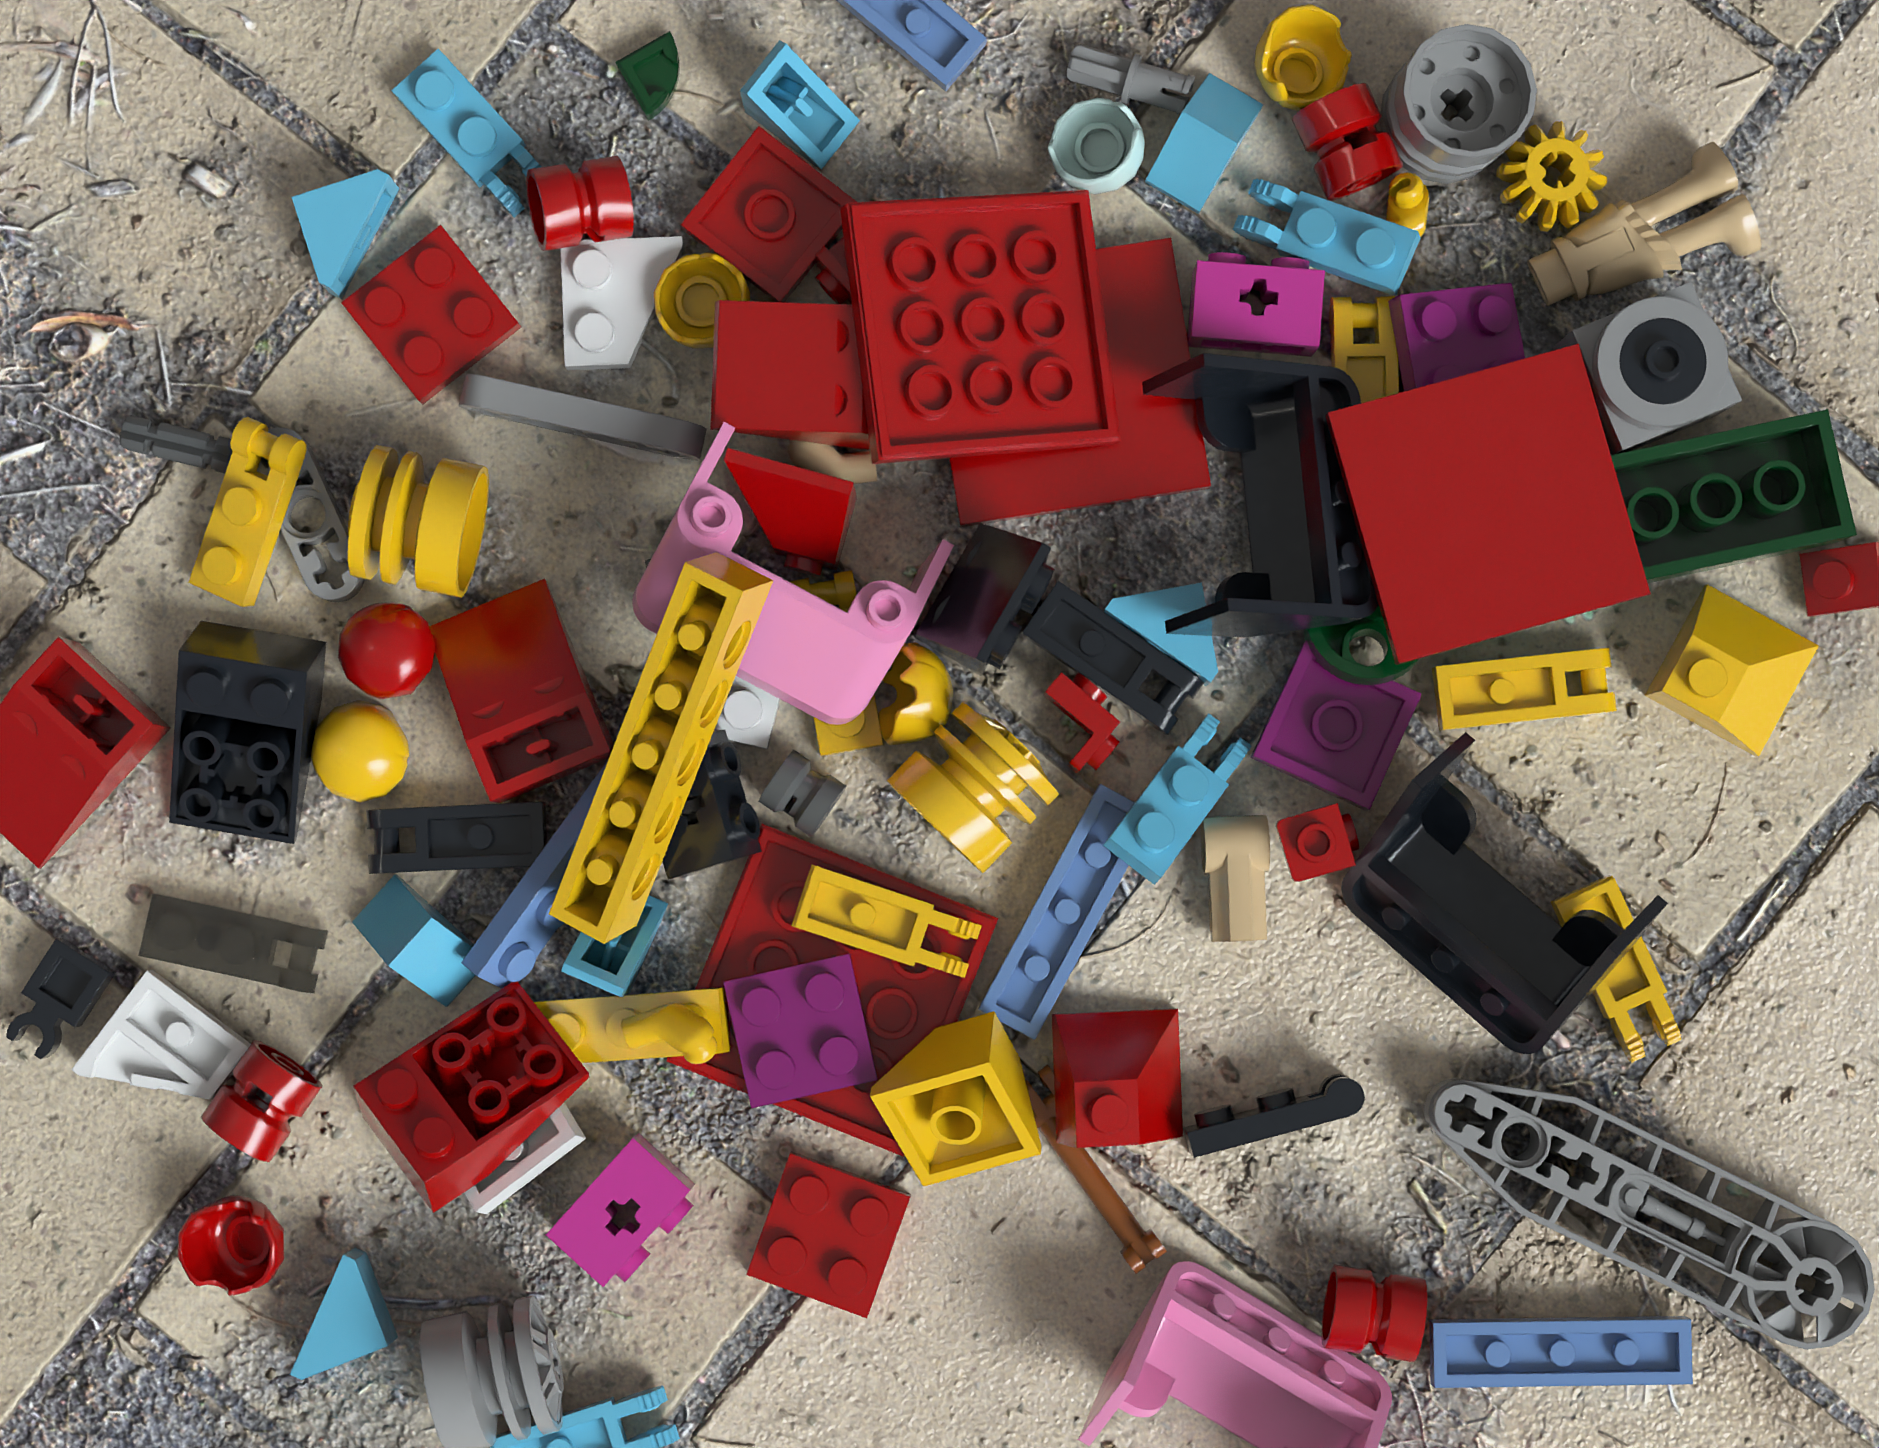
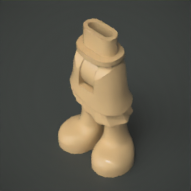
[1527,142,1762,306]

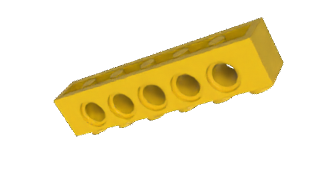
[549,552,774,944]

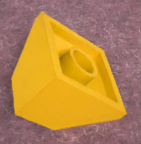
[1645,584,1819,757]
[870,1011,1041,1187]

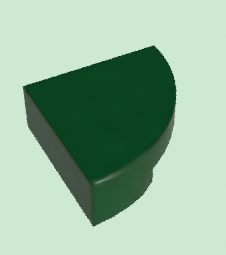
[615,31,680,121]

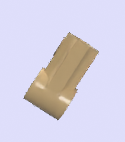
[1201,815,1270,942]

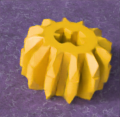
[1496,121,1607,232]

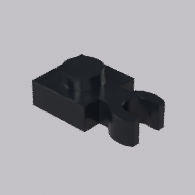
[6,938,116,1059]

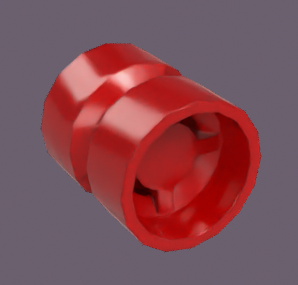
[1292,83,1403,201]
[526,156,634,251]
[201,1040,323,1162]
[1321,1264,1427,1362]

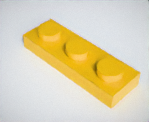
[534,987,730,1063]

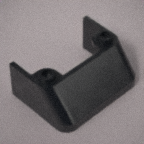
[1142,353,1379,637]
[1341,732,1668,1054]

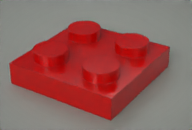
[680,126,857,302]
[341,225,522,405]
[746,1151,911,1318]

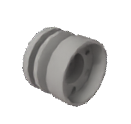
[1379,24,1537,184]
[420,1295,564,1448]

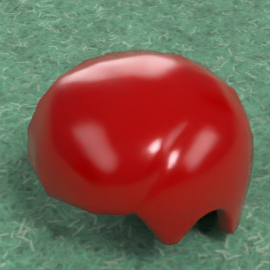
[338,602,436,700]
[177,1195,284,1296]

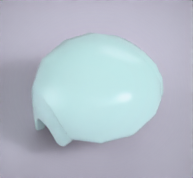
[1048,97,1145,195]

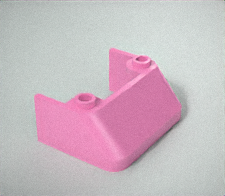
[632,422,954,725]
[1078,1261,1392,1448]

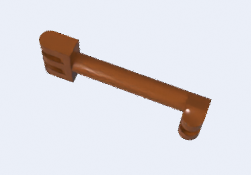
[1025,1064,1167,1274]

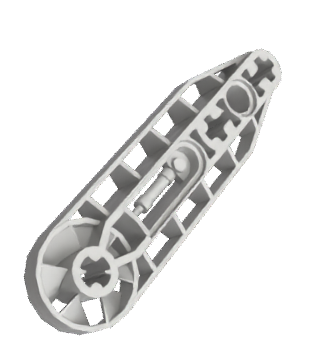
[1424,1078,1875,1350]

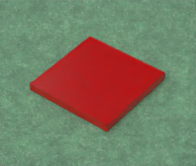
[840,190,1121,464]
[949,237,1211,527]
[1325,344,1651,665]
[666,824,999,1157]

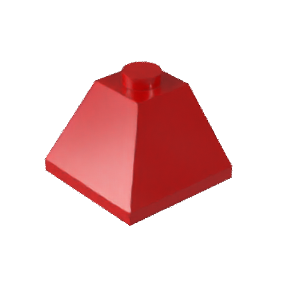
[724,448,857,577]
[1052,1008,1183,1148]

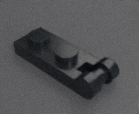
[1021,581,1204,735]
[366,802,547,874]
[1183,1074,1365,1158]

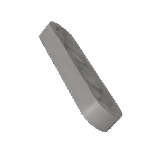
[459,374,707,461]

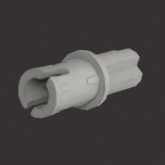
[1067,44,1195,115]

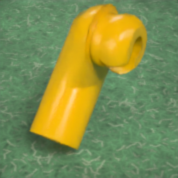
[1386,172,1429,237]
[621,1003,717,1064]

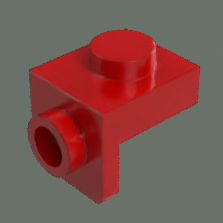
[1799,542,1879,617]
[1043,672,1120,773]
[1276,803,1360,882]

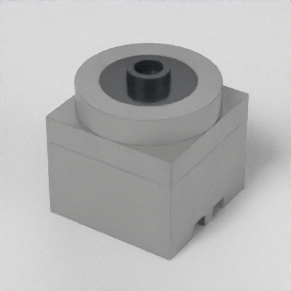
[1553,281,1742,455]

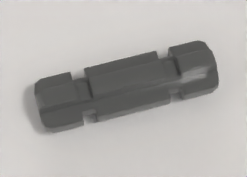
[119,415,233,473]

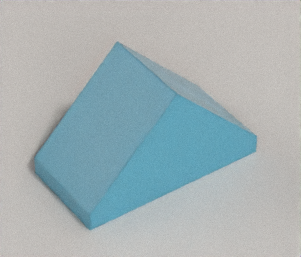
[740,40,860,170]
[1145,73,1263,214]
[292,169,400,299]
[1104,582,1218,686]
[352,874,476,1007]
[561,895,668,997]
[290,1248,398,1380]

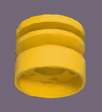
[348,445,489,598]
[887,702,1059,873]

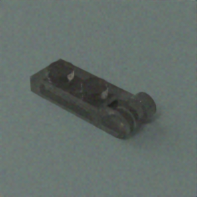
[138,893,328,993]

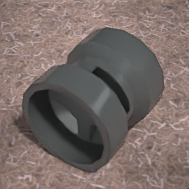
[758,750,847,838]

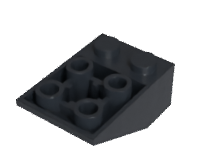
[916,523,1055,676]
[169,621,326,844]

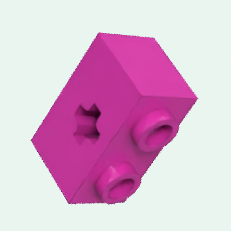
[1187,252,1325,357]
[546,1133,695,1287]

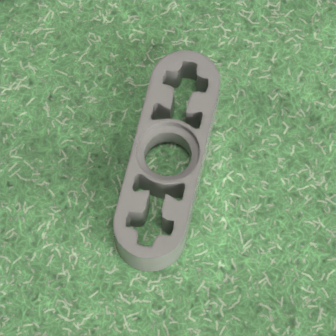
[257,427,365,602]

